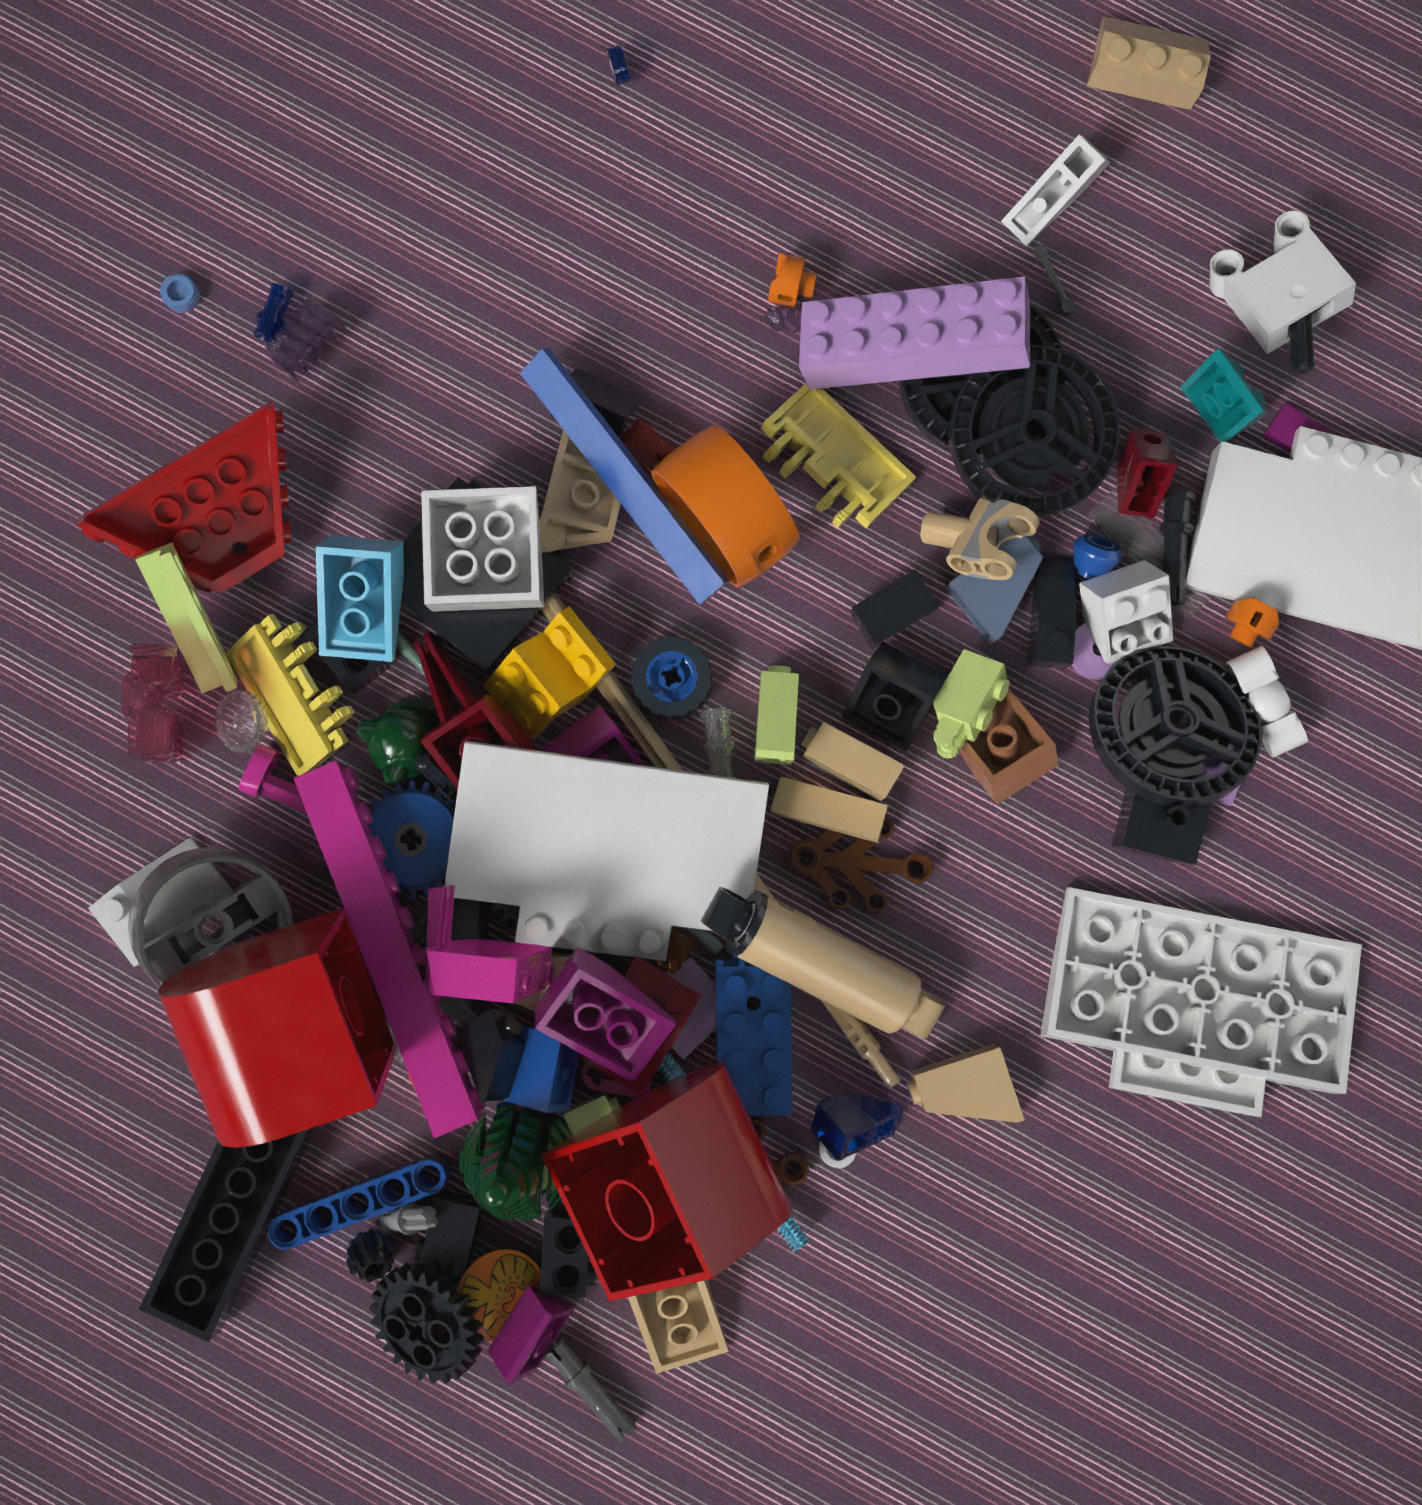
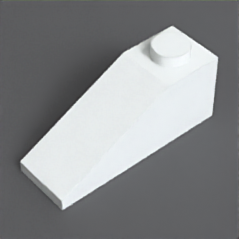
[1001,135,1111,246]

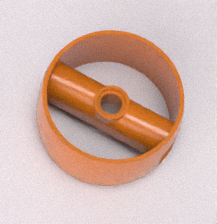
[651,425,800,588]

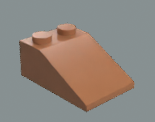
[931,689,1059,804]

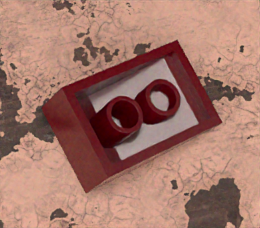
[579,956,702,1096]

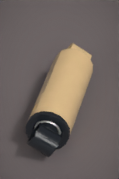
[701,887,946,1039]

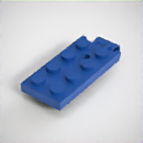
[714,954,793,1116]

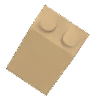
[628,1280,729,1374]

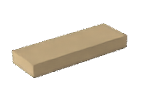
[770,776,888,843]

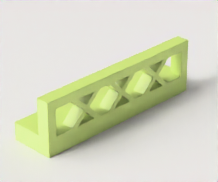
[135,543,237,693]

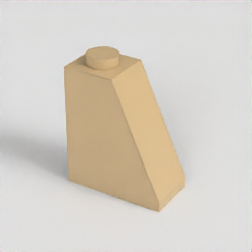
[801,722,905,802]
[907,1043,1025,1123]

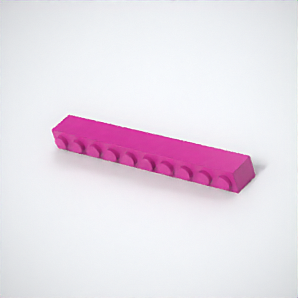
[293,761,486,1138]

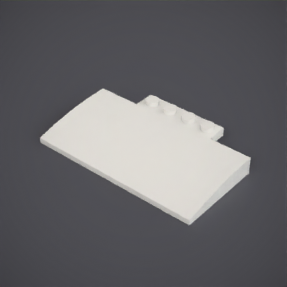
[1185,426,1422,650]
[445,741,769,961]
[1040,887,1362,1117]

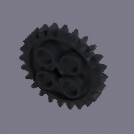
[369,1262,484,1384]

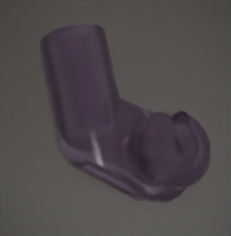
[765,298,815,333]

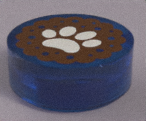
[606,45,630,86]

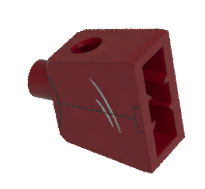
[1116,428,1178,518]

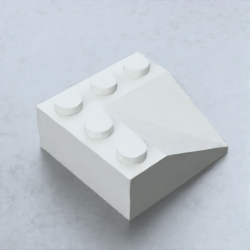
[421,486,544,612]

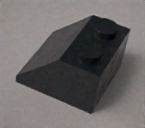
[842,641,948,752]

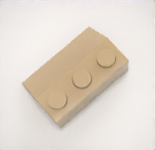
[1087,16,1211,110]

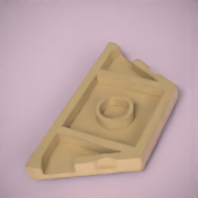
[539,430,621,553]

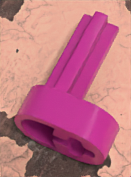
[238,744,307,814]

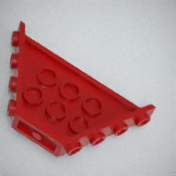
[76,400,291,594]

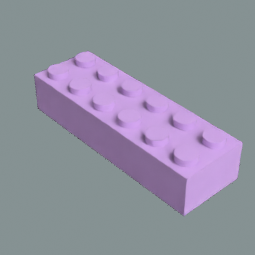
[799,276,1030,389]

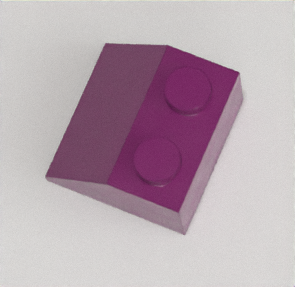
[541,705,645,766]

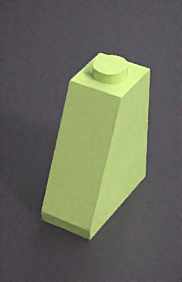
[754,665,799,765]

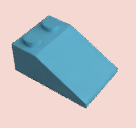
[316,535,404,662]

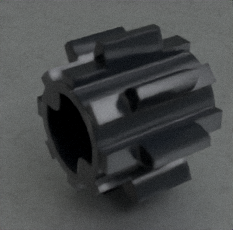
[346,1229,395,1282]

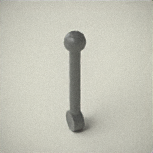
[1034,245,1075,315]

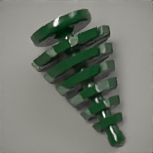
[459,1101,572,1222]

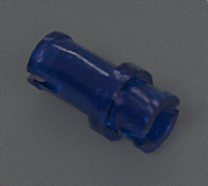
[253,283,294,344]

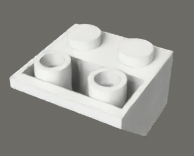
[1079,560,1173,664]

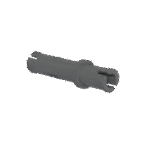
[544,1338,636,1443]

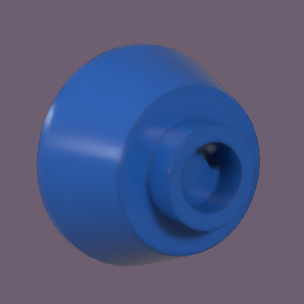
[1073,533,1123,579]

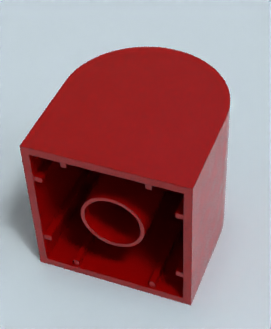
[157,908,397,1148]
[541,1063,793,1301]

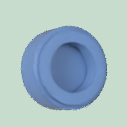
[160,274,200,313]

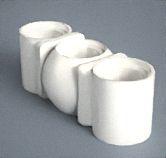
[1226,646,1308,758]

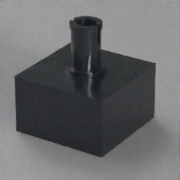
[1112,788,1211,865]

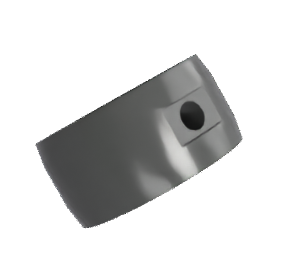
[128,847,293,988]

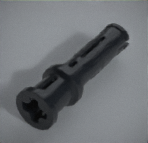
[1159,491,1195,605]

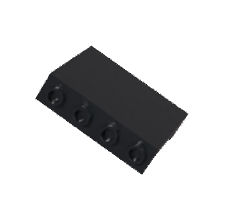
[401,476,575,676]

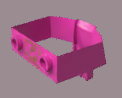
[413,885,554,1003]

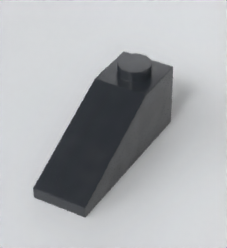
[1027,558,1076,669]

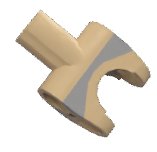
[920,498,1040,580]

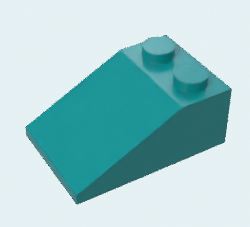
[1180,349,1269,443]

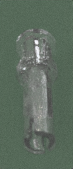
[700,708,736,778]

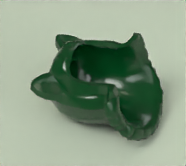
[356,698,441,783]

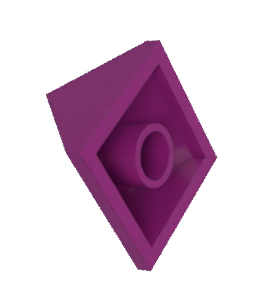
[487,1285,575,1384]

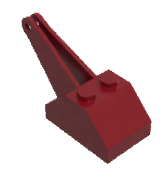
[413,631,537,790]

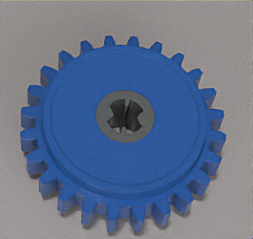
[369,780,455,899]

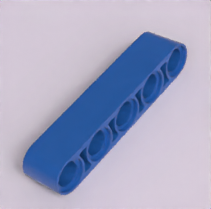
[268,1153,452,1249]

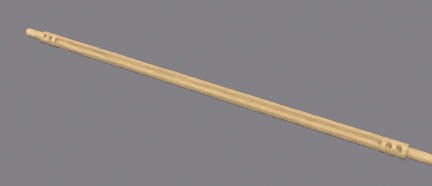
[541,593,900,1089]

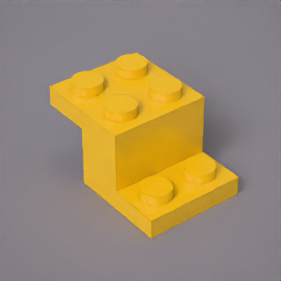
[483,606,616,740]

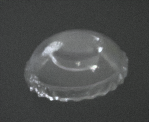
[215,690,268,753]

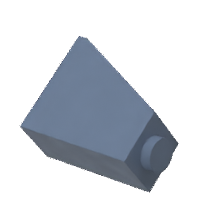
[945,535,1043,645]

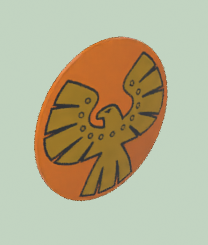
[458,1249,541,1341]

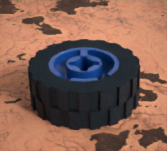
[631,636,712,720]

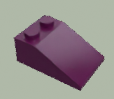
[535,947,676,1082]

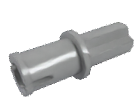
[380,1204,438,1235]

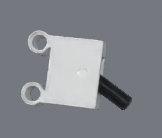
[1210,211,1356,374]

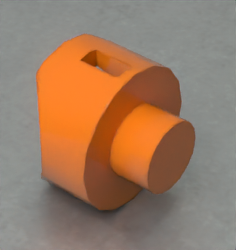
[768,253,817,308]
[1225,597,1279,648]

